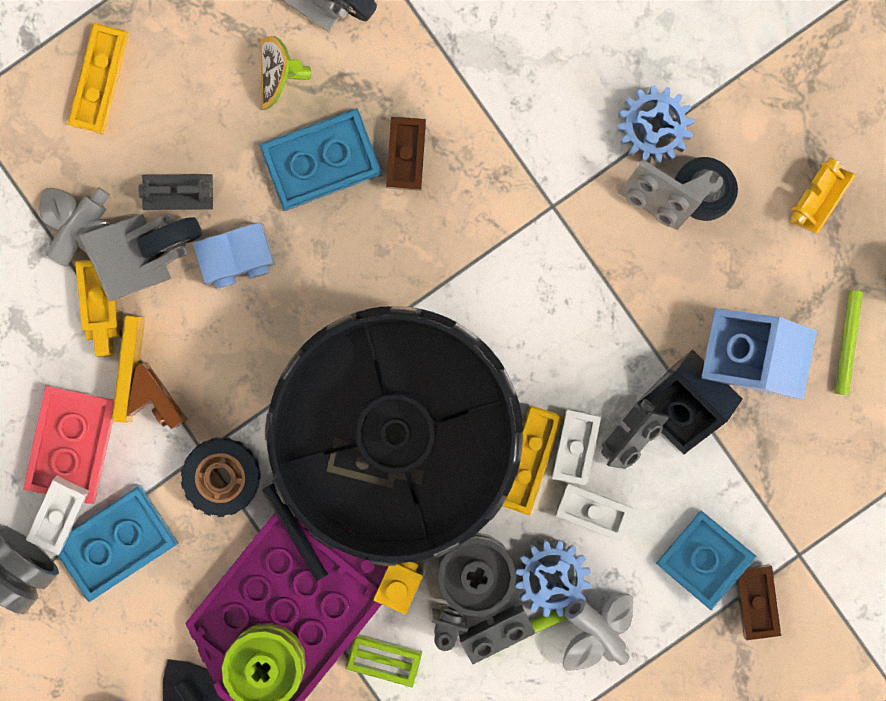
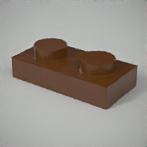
[386,117,426,191]
[736,564,781,641]

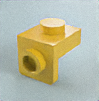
[373,561,424,615]

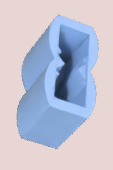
[193,222,276,289]

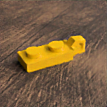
[75,260,120,357]

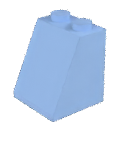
[701,308,817,400]

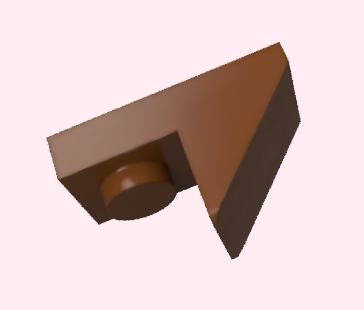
[127,363,188,429]

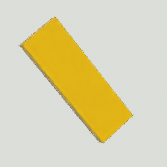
[67,23,129,135]
[112,315,145,423]
[502,405,563,516]

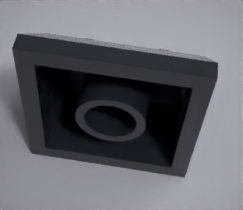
[634,349,743,454]

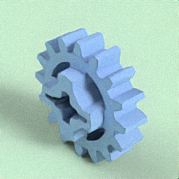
[616,85,695,164]
[515,539,591,617]

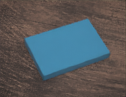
[259,108,382,211]
[58,485,179,602]

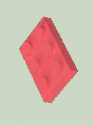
[23,386,114,504]

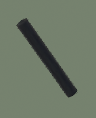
[262,483,328,581]

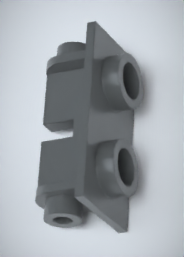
[138,174,213,210]
[601,399,669,469]
[459,604,536,665]
[432,605,468,651]

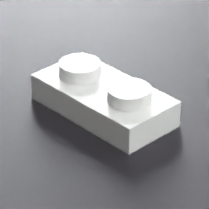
[551,409,601,486]
[26,476,89,555]
[555,483,634,542]

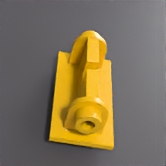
[790,158,856,234]

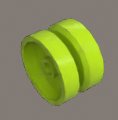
[222,623,306,701]

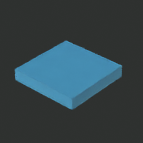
[656,510,757,610]

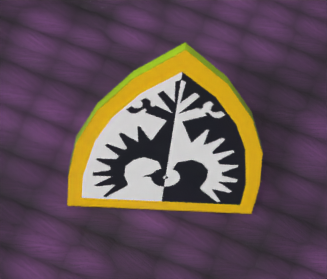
[260,36,311,110]

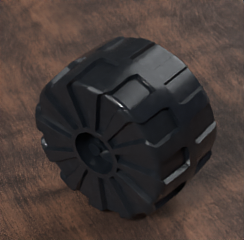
[265,306,523,566]

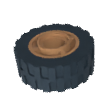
[181,437,261,517]

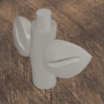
[39,187,112,267]
[563,593,633,671]

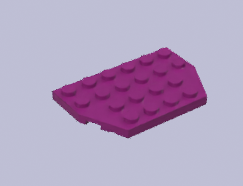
[185,513,388,701]

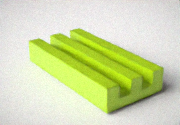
[345,634,422,688]

